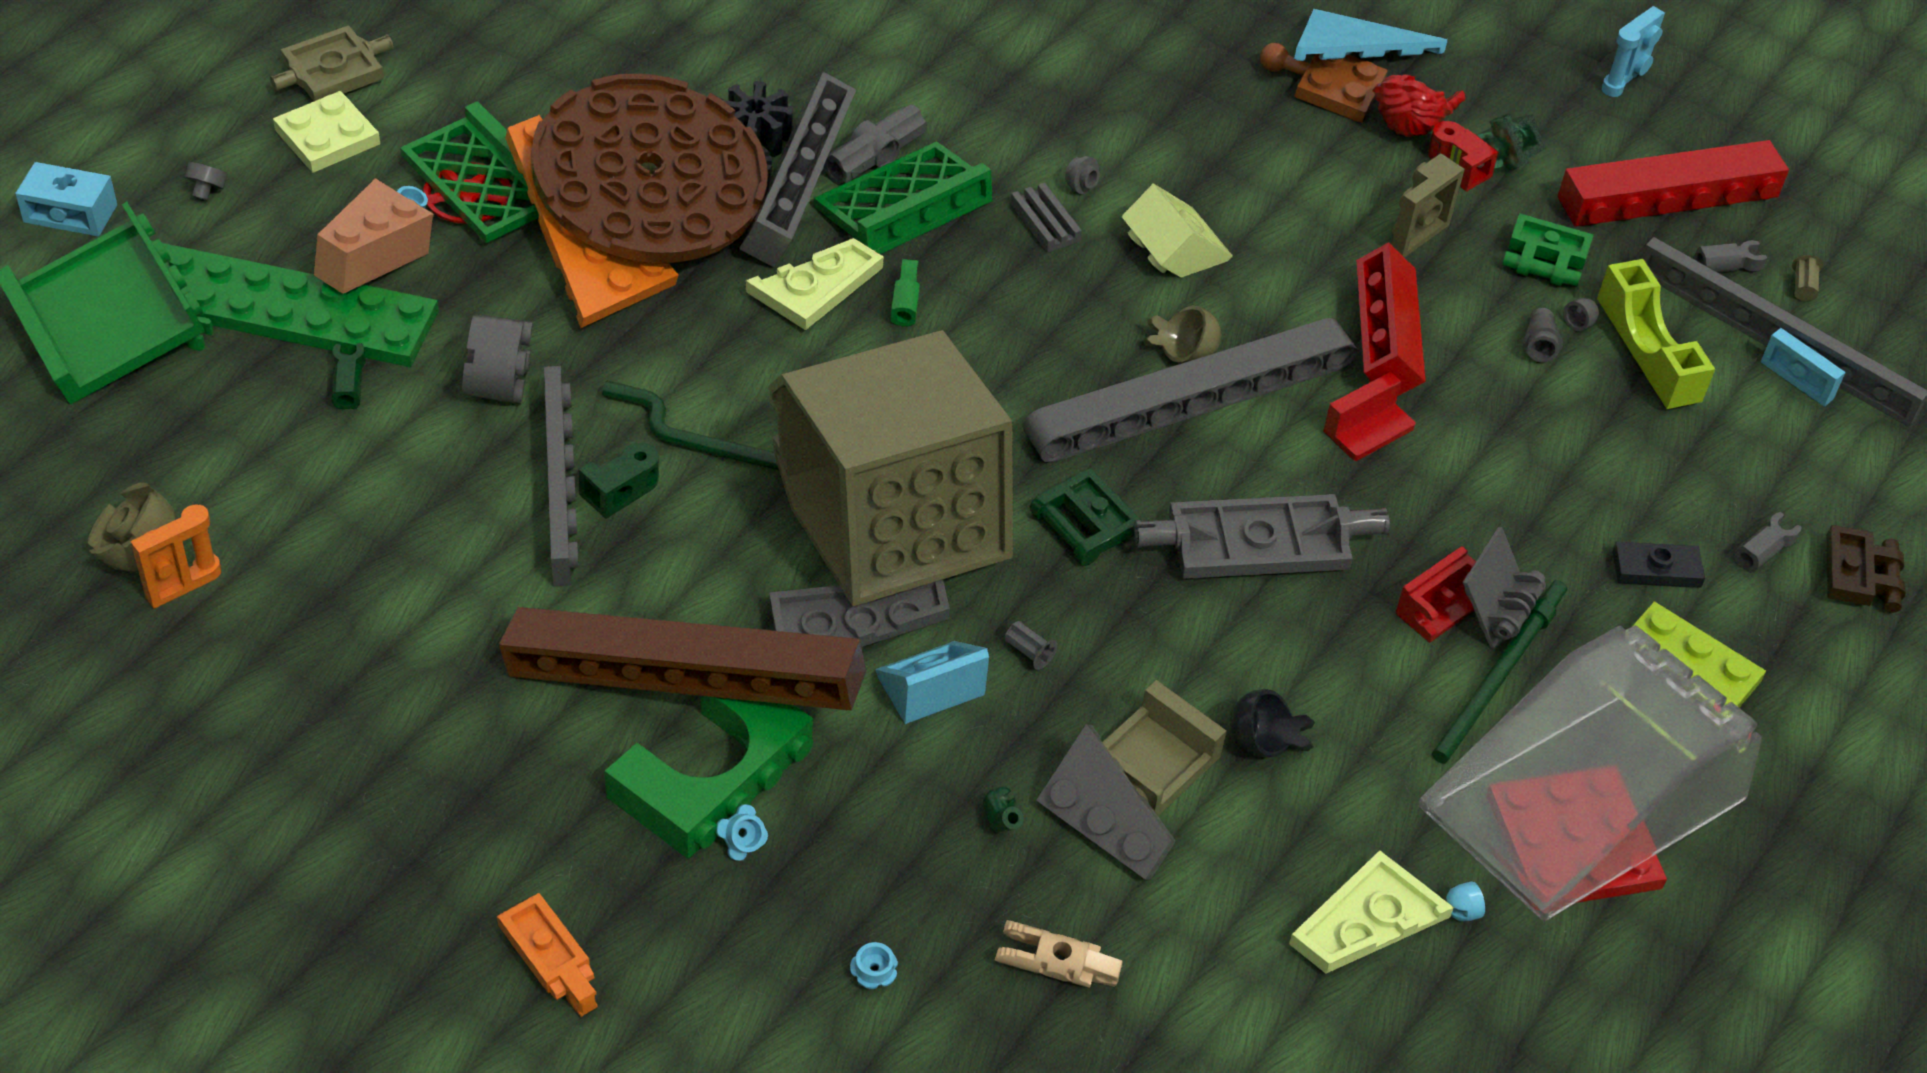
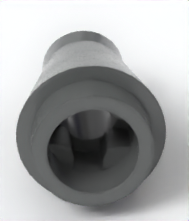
[1523,308,1563,362]

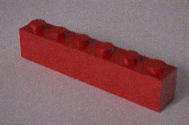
[1557,140,1789,227]

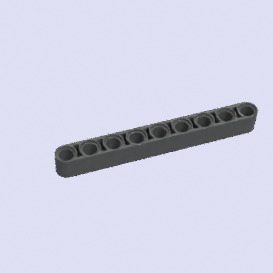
[1023,318,1358,462]

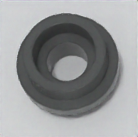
[1065,156,1100,194]

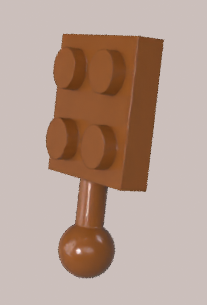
[1260,43,1388,123]

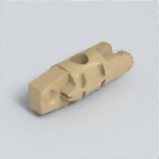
[995,920,1122,988]

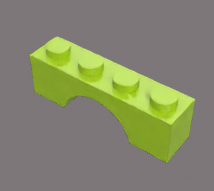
[1597,259,1715,409]

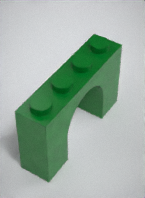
[605,696,813,859]

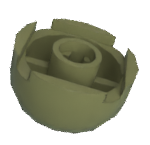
[88,483,177,572]

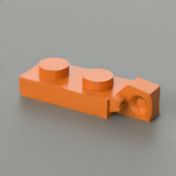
[497,893,598,1017]

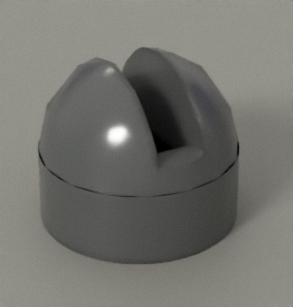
[1563,298,1599,331]

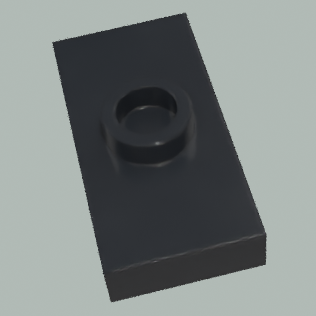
[1612,541,1705,588]

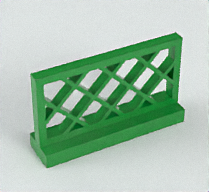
[400,101,539,243]
[814,141,993,254]

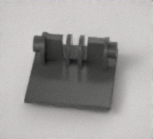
[1463,527,1546,649]

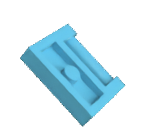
[1602,6,1665,97]

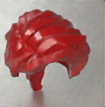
[1372,74,1466,137]

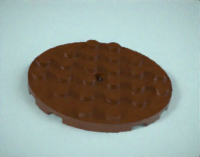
[531,74,768,263]

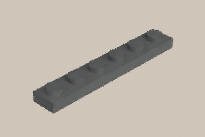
[544,366,579,587]

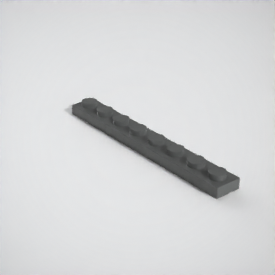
[1641,237,1927,427]

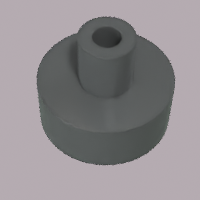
[184,162,228,201]

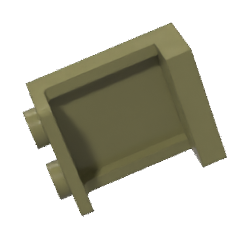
[1102,680,1227,816]

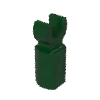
[331,343,366,410]

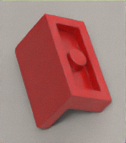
[1323,372,1416,461]

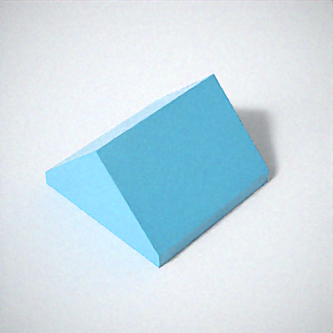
[875,641,989,724]

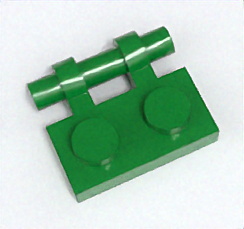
[1502,213,1594,287]

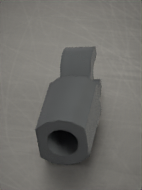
[1694,240,1767,273]
[1734,512,1802,573]

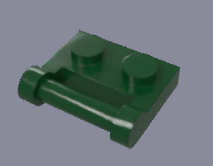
[1029,468,1142,566]

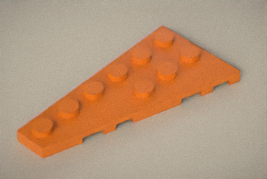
[506,115,679,328]

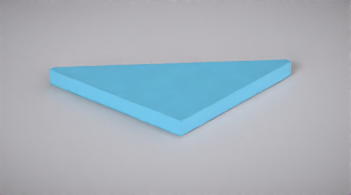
[1294,9,1448,61]

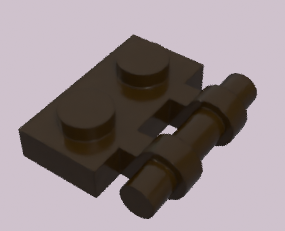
[1826,525,1906,613]

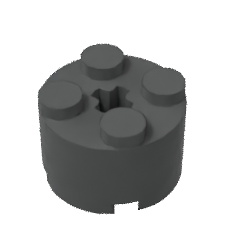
[462,315,533,404]

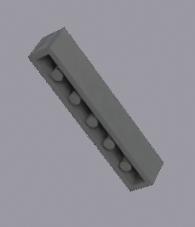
[740,72,856,267]

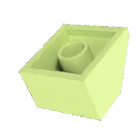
[1122,183,1233,278]

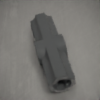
[823,104,926,185]

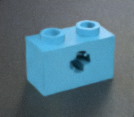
[15,162,117,237]

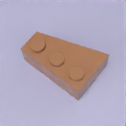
[314,179,433,294]

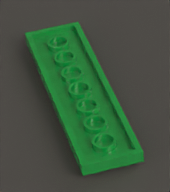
[151,241,439,367]

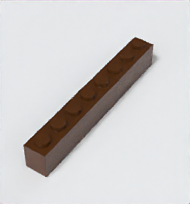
[499,607,866,711]

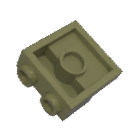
[1391,153,1465,258]

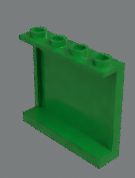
[0,202,205,405]

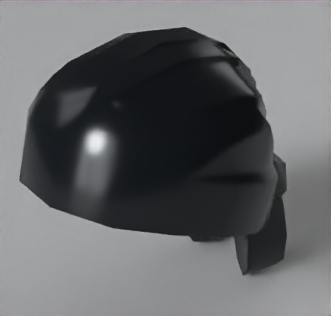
[1230,689,1315,757]

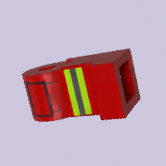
[1428,121,1498,192]

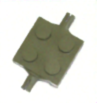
[270,25,394,101]

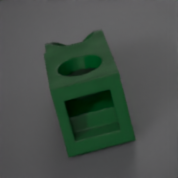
[578,442,659,519]

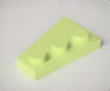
[746,238,884,330]
[1289,851,1454,973]

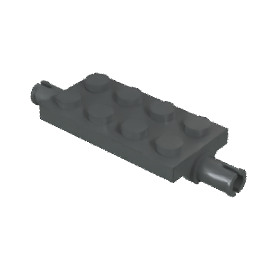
[1134,494,1390,579]

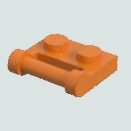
[131,505,222,609]

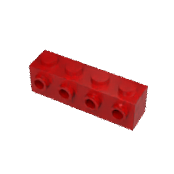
[1356,242,1426,396]

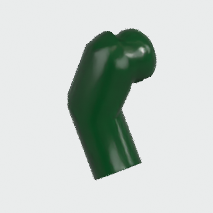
[983,786,1024,832]

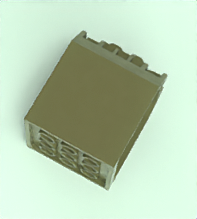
[769,330,1013,607]

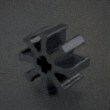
[720,81,793,157]

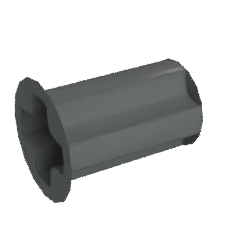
[1005,621,1058,670]

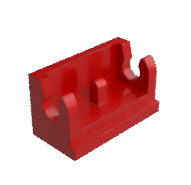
[1395,546,1476,643]

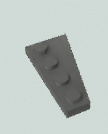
[769,579,950,647]

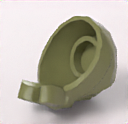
[1143,305,1222,364]

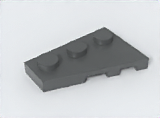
[1036,724,1176,880]

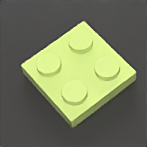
[273,91,380,173]

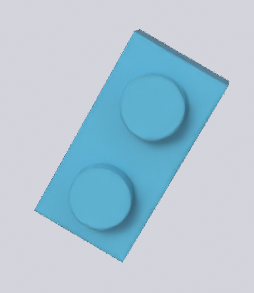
[1761,328,1846,407]

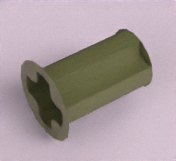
[1792,255,1823,301]

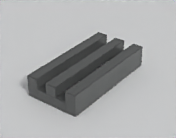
[1010,182,1082,253]

